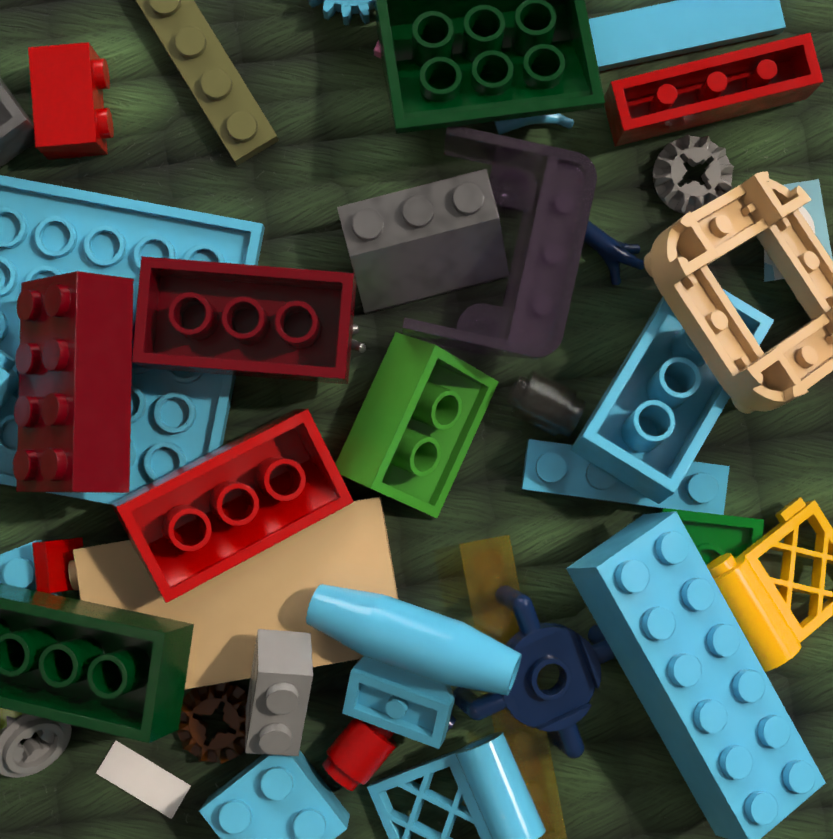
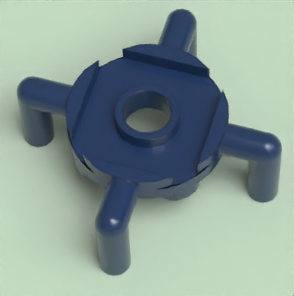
[453,585,616,759]

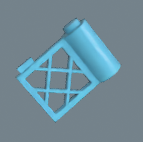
[367,732,546,839]

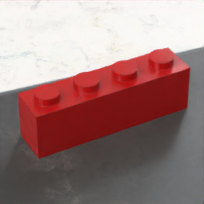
[604,33,824,147]

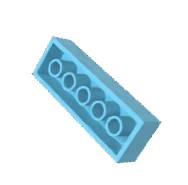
[566,511,826,839]

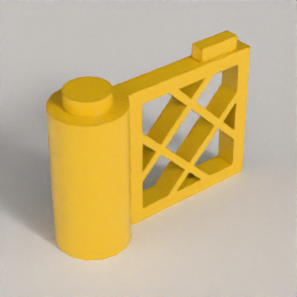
[706,497,833,672]

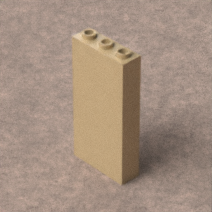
[68,497,398,689]

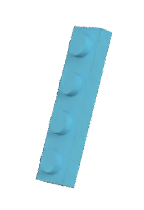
[521,439,730,515]

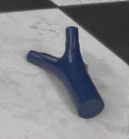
[575,219,644,285]

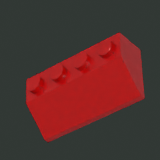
[111,409,354,603]

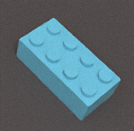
[570,289,774,504]

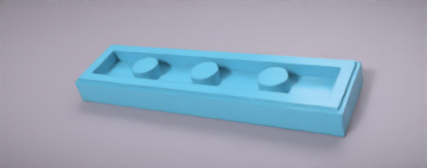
[589,0,786,72]

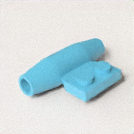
[306,584,522,749]

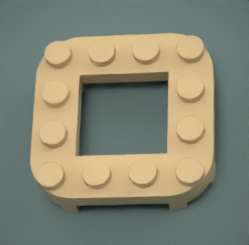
[644,171,833,414]

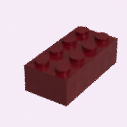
[132,256,357,384]
[13,271,134,493]

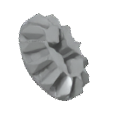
[653,134,734,214]
[0,713,72,778]

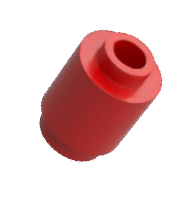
[322,718,397,791]

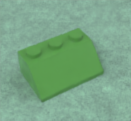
[335,332,499,518]

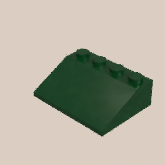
[375,0,605,134]

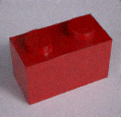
[28,42,114,160]

